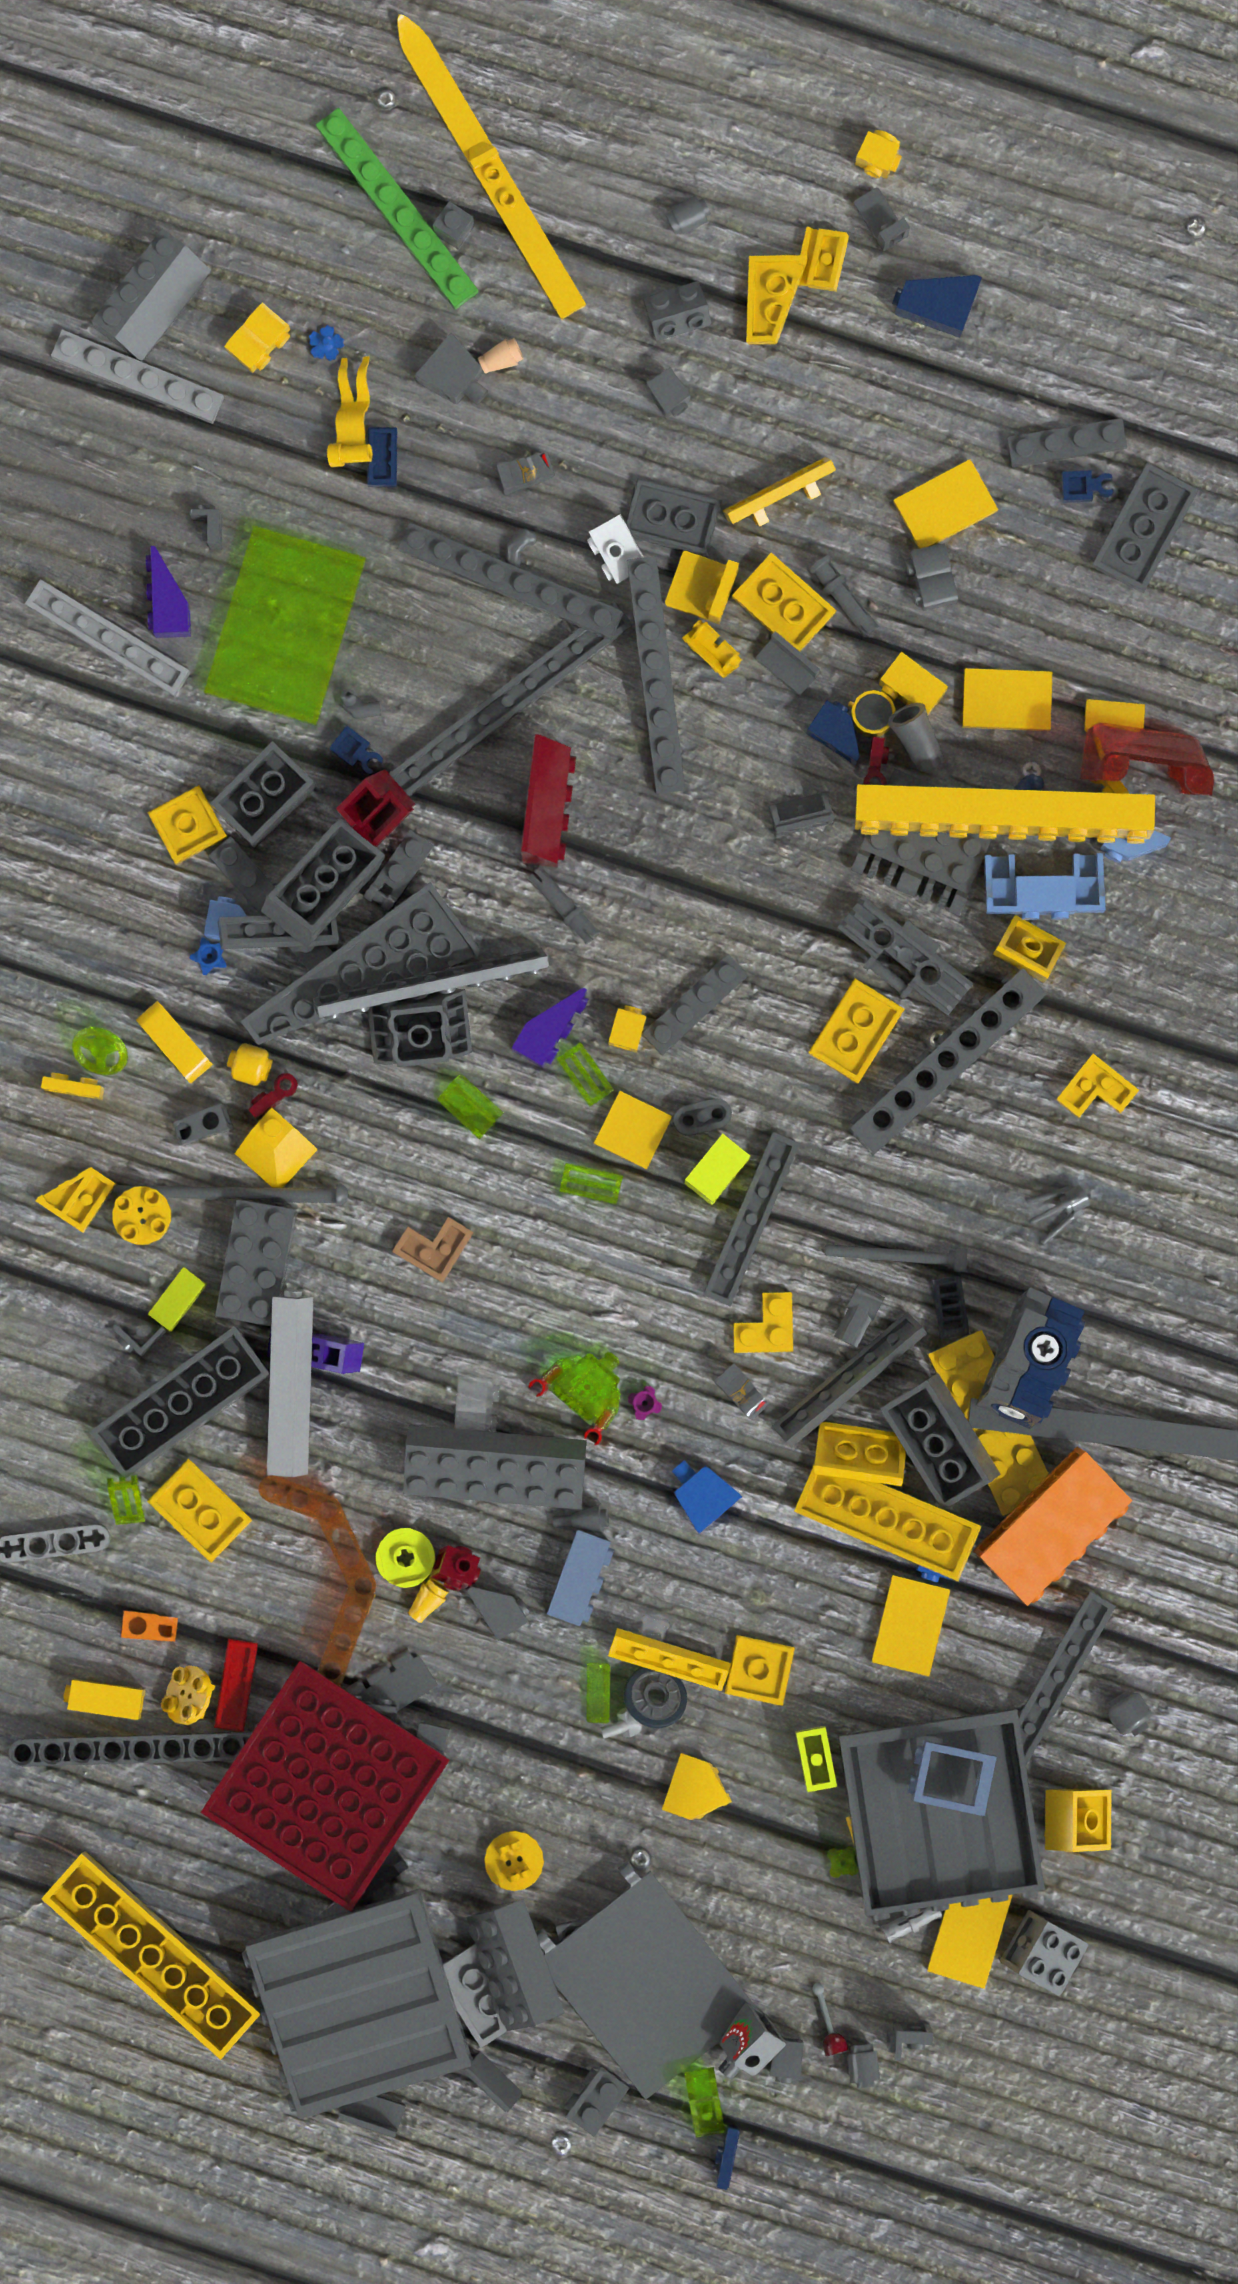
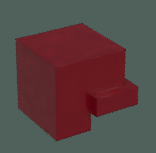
[336,770,416,847]

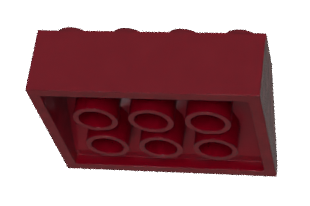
[521,734,576,868]

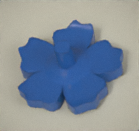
[309,325,344,361]

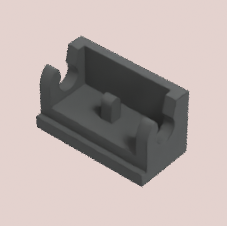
[768,791,834,837]

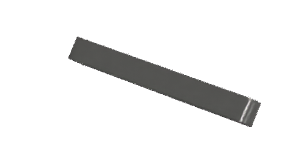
[9,1732,253,1767]

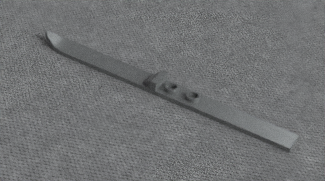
[968,1398,1238,1461]

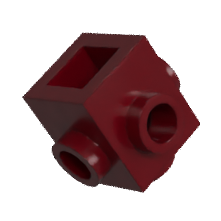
[430,1545,481,1591]

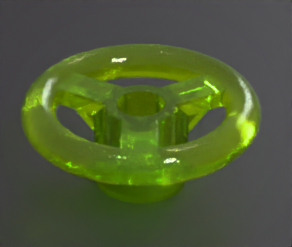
[72,1027,128,1076]

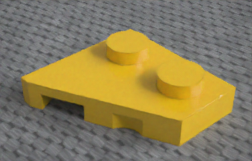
[35,1167,116,1233]

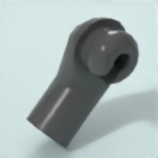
[506,528,537,568]

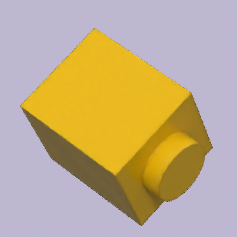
[608,1005,646,1053]

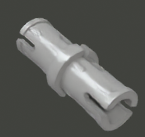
[880,1907,942,1944]

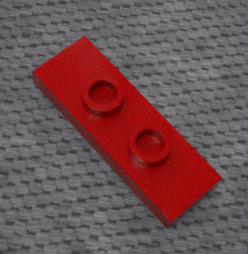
[214,1639,258,1732]

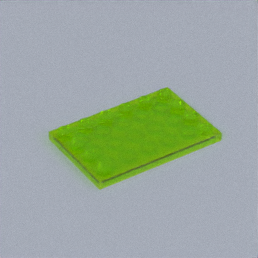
[204,525,366,726]

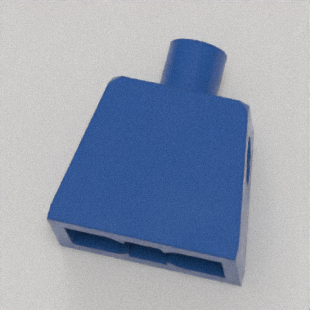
[672,1460,742,1533]

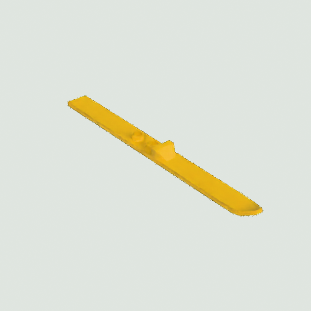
[397,14,586,320]

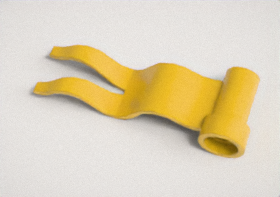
[327,356,373,467]

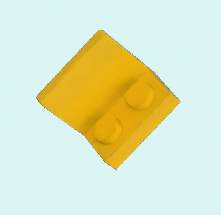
[665,551,739,624]

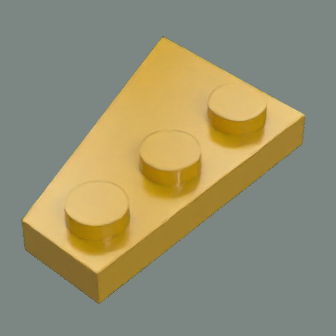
[746,255,808,345]

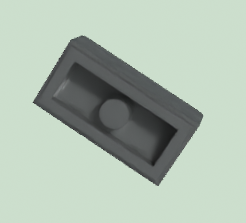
[464,2052,522,2113]

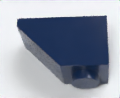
[806,700,860,765]

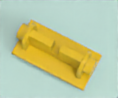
[682,620,742,678]

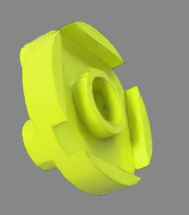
[376,1528,435,1588]

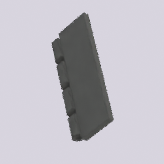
[345,1648,438,1712]

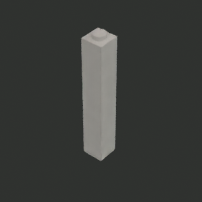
[267,1290,313,1477]

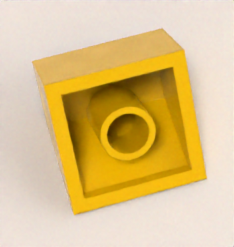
[1044,1789,1111,1852]

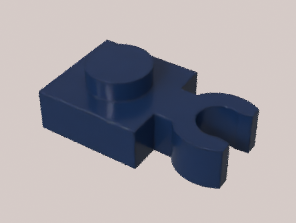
[1061,470,1113,503]
[329,725,383,776]

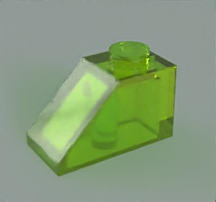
[684,2067,725,2138]

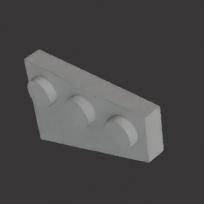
[443,1943,506,2048]

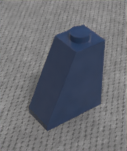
[892,275,982,338]

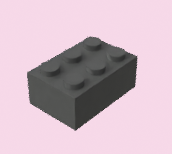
[210,741,317,849]

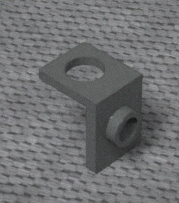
[112,1323,167,1356]

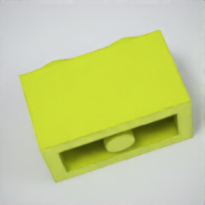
[795,1726,837,1792]

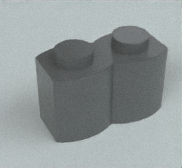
[905,543,958,611]

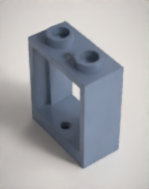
[908,1740,997,1816]

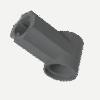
[834,1284,885,1348]

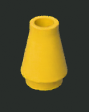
[407,1577,449,1623]

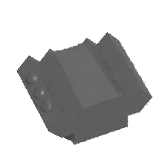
[368,988,472,1067]

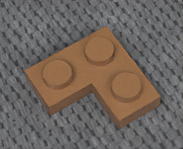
[392,1217,474,1283]

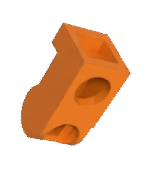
[120,1610,178,1642]

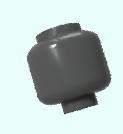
[1107,1690,1152,1737]

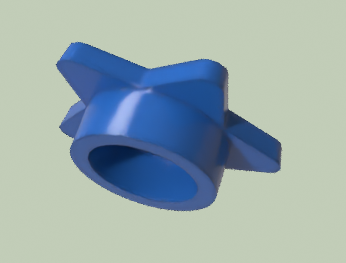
[189,937,227,975]

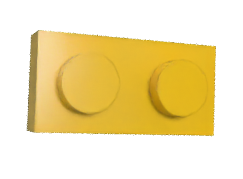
[41,1073,104,1100]

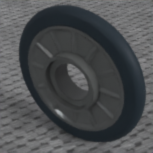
[624,1667,687,1728]

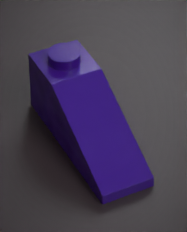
[267,1330,364,1374]

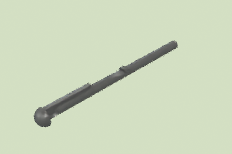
[115,1183,348,1206]

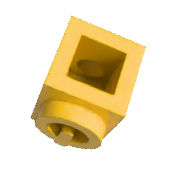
[855,130,902,179]

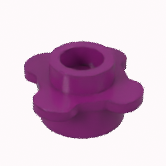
[628,1386,662,1420]

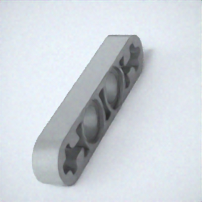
[0,1525,111,1563]

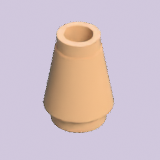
[478,338,524,374]

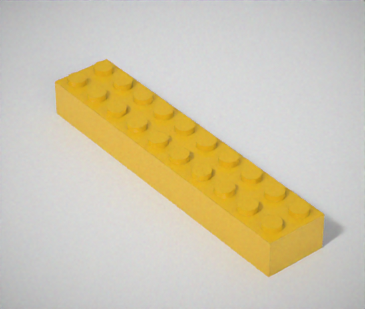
[855,784,1155,844]

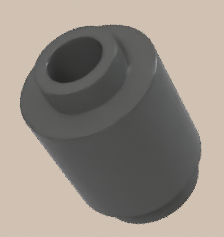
[665,196,711,235]
[847,2043,880,2088]

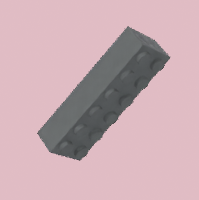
[90,1326,270,1480]
[403,1425,587,1510]

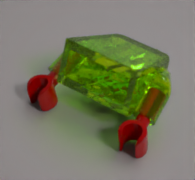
[529,1352,620,1445]

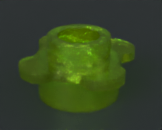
[827,1846,858,1878]

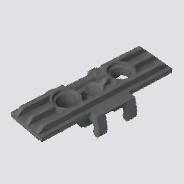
[837,896,973,1016]

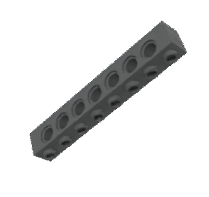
[849,968,1047,1156]

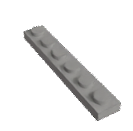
[51,330,224,424]
[25,579,190,697]

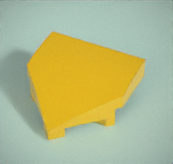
[1084,699,1145,764]
[662,1753,732,1820]

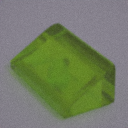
[437,1074,503,1140]
[586,1662,610,1724]

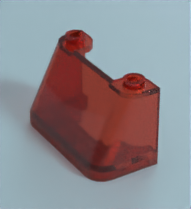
[1080,723,1214,796]

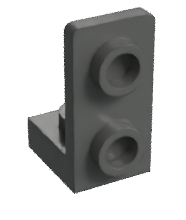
[854,188,910,251]

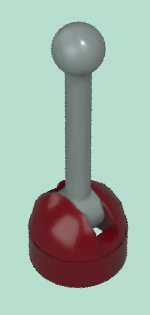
[812,1983,849,2056]

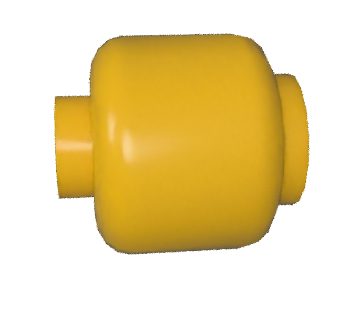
[227,1043,273,1086]

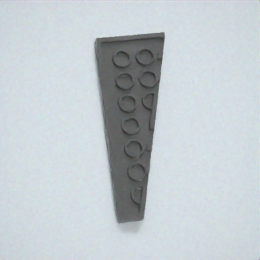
[240,882,481,1045]

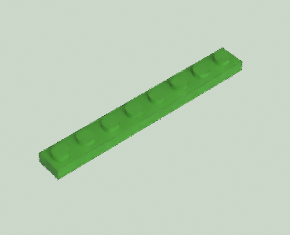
[316,108,479,310]

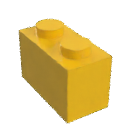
[879,652,948,715]

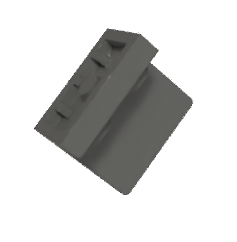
[999,1910,1088,1996]

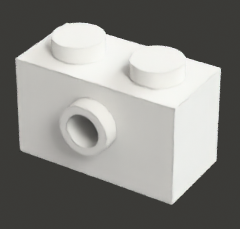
[587,514,644,583]

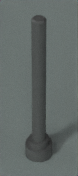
[825,1244,968,1272]

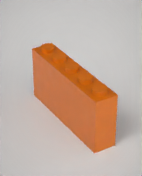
[973,1446,1132,1606]

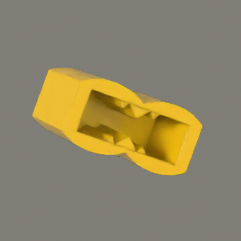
[224,302,290,373]

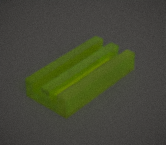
[556,1042,614,1107]
[559,1163,623,1205]
[107,1475,145,1525]

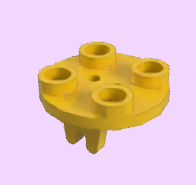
[112,1186,171,1245]
[161,1666,216,1725]
[484,1831,544,1891]

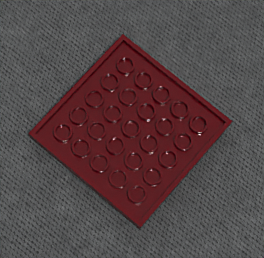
[200,1660,450,1912]

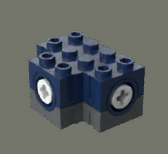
[975,1287,1085,1429]

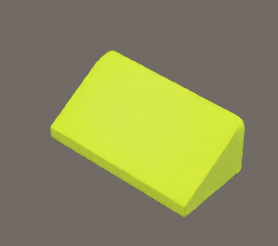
[148,1267,207,1332]

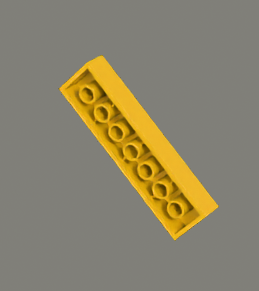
[42,1851,261,2060]

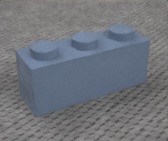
[547,1530,614,1626]

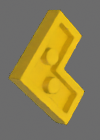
[1056,1053,1139,1118]
[733,1292,793,1353]

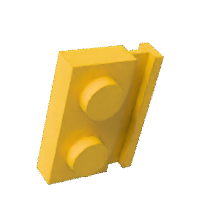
[798,227,849,292]

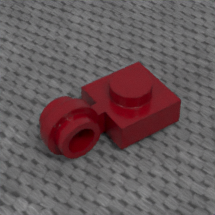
[863,737,889,785]
[248,1073,298,1121]

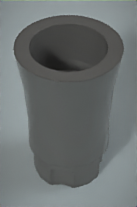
[888,703,944,773]

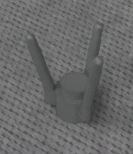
[1027,1185,1090,1245]

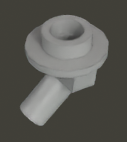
[600,1707,643,1739]

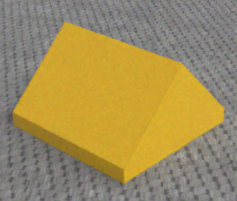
[993,915,1066,983]

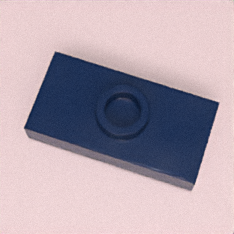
[367,427,398,487]
[715,2124,740,2190]

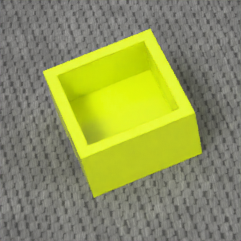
[684,1134,750,1206]

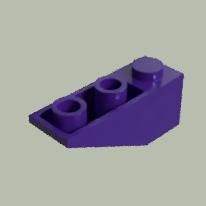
[146,546,191,638]
[512,988,589,1068]

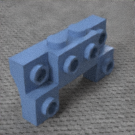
[984,853,1106,920]

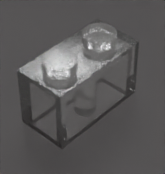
[454,1375,500,1432]

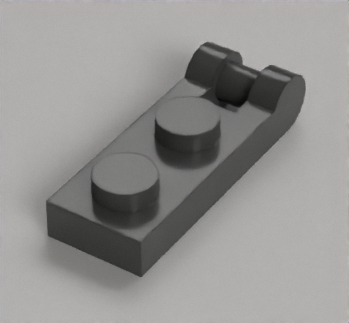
[364,830,435,913]

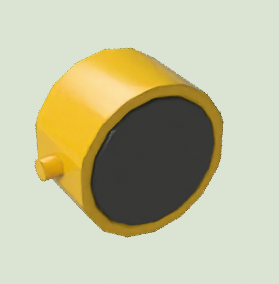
[848,690,895,738]

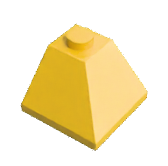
[234,1108,318,1188]

